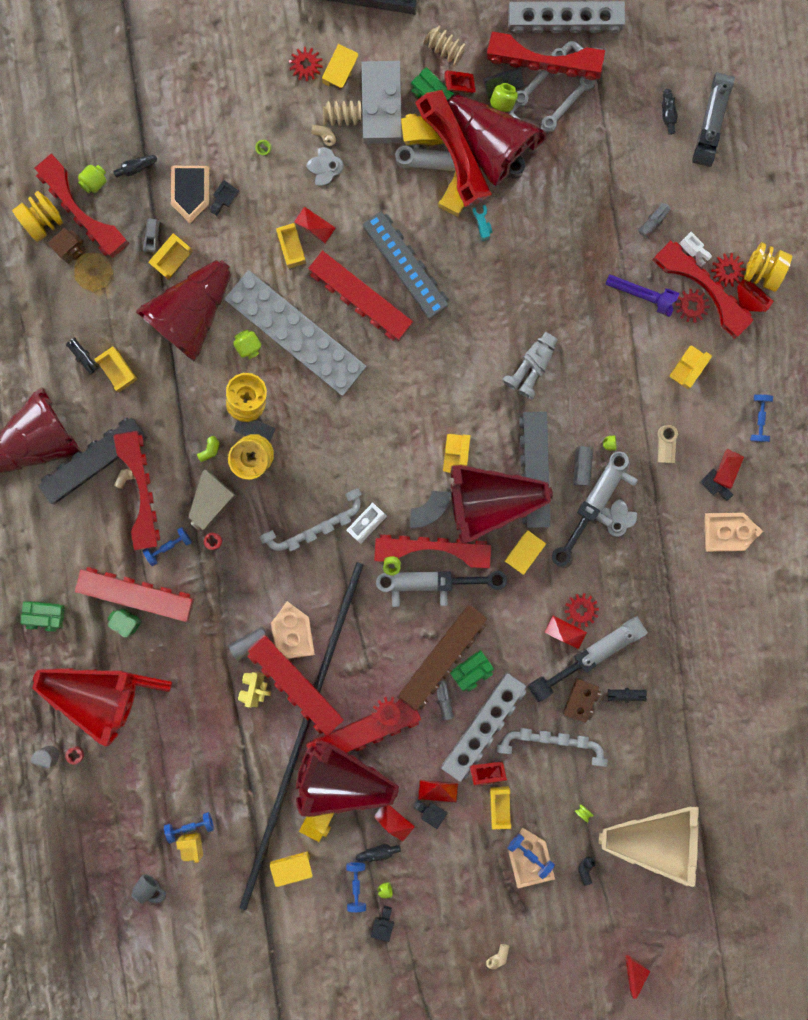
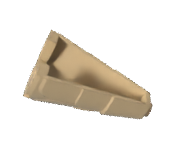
[599,807,699,887]

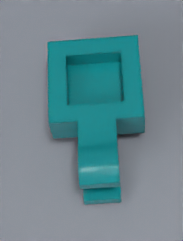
[473,205,493,242]

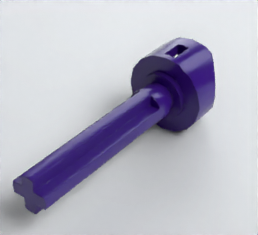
[606,274,680,317]

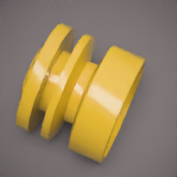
[12,190,63,243]
[744,242,792,292]
[226,373,267,422]
[228,434,274,480]

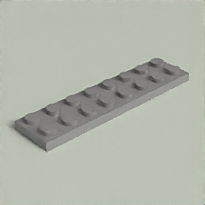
[224,270,367,396]

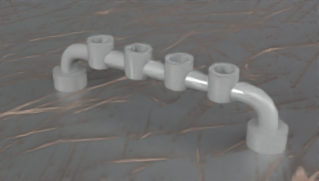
[259,488,362,551]
[496,728,608,767]

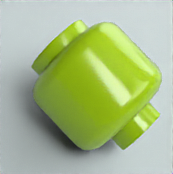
[490,83,518,113]
[78,164,107,193]
[233,329,262,359]

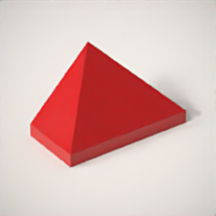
[444,70,476,94]
[294,206,336,244]
[737,278,774,312]
[713,449,744,489]
[545,615,587,649]
[470,761,507,787]
[418,780,458,803]
[374,805,415,841]
[625,955,650,999]

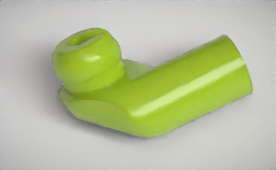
[197,436,220,462]

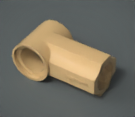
[657,425,678,463]

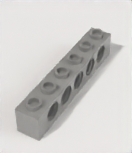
[508,1,625,33]
[441,672,527,782]

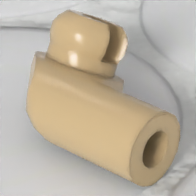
[311,125,336,146]
[114,468,135,489]
[486,944,510,969]

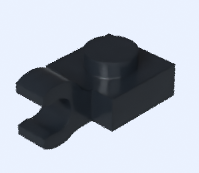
[210,180,240,216]
[699,468,733,501]
[413,799,448,829]
[371,906,394,942]

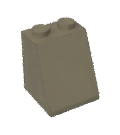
[189,469,238,530]

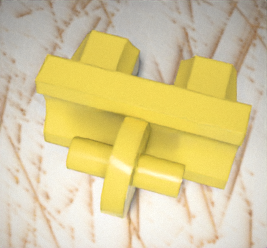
[238,672,271,708]

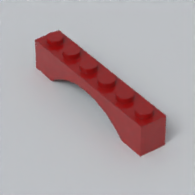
[487,31,605,80]
[415,90,492,207]
[34,153,130,258]
[652,240,754,339]
[114,431,161,550]
[374,534,491,568]

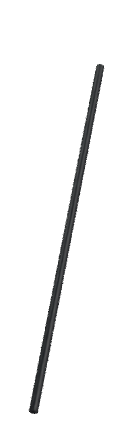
[239,562,364,910]

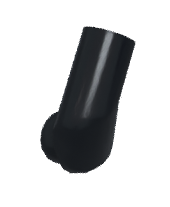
[578,857,596,886]

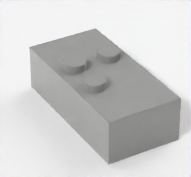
[362,61,402,144]

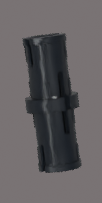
[66,338,99,375]
[607,688,647,703]

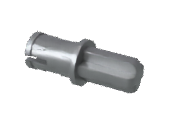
[638,203,671,238]
[437,681,454,720]

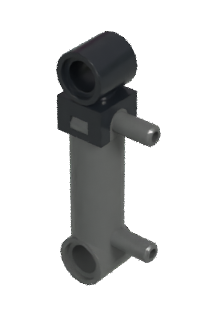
[692,72,735,167]

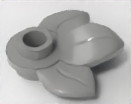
[306,147,344,186]
[601,499,637,537]

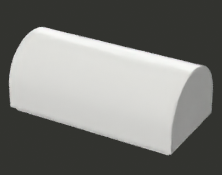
[346,503,387,544]

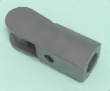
[143,218,160,255]

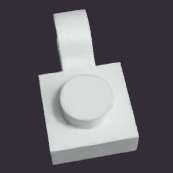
[679,232,712,267]

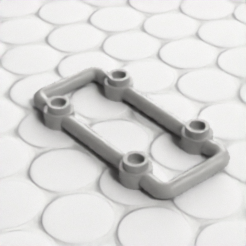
[507,41,595,133]

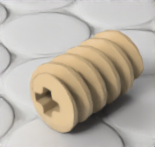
[423,25,466,66]
[323,101,362,126]

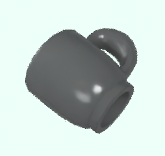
[131,874,166,904]

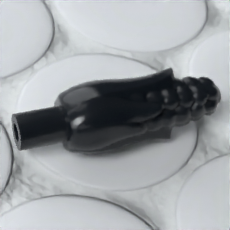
[661,88,678,135]
[113,155,157,178]
[356,844,401,862]

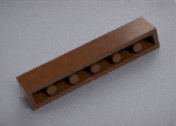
[396,605,487,711]

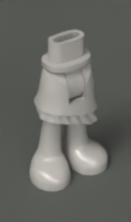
[502,332,558,399]

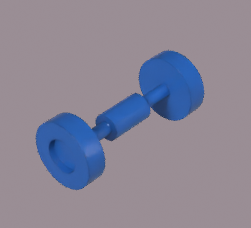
[750,394,773,442]
[142,527,192,567]
[164,812,214,844]
[507,833,555,879]
[346,862,366,913]

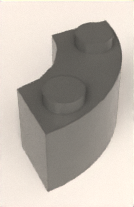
[410,491,451,528]

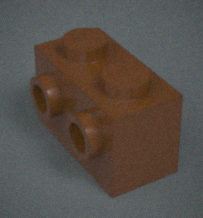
[47,228,85,264]
[563,678,601,723]

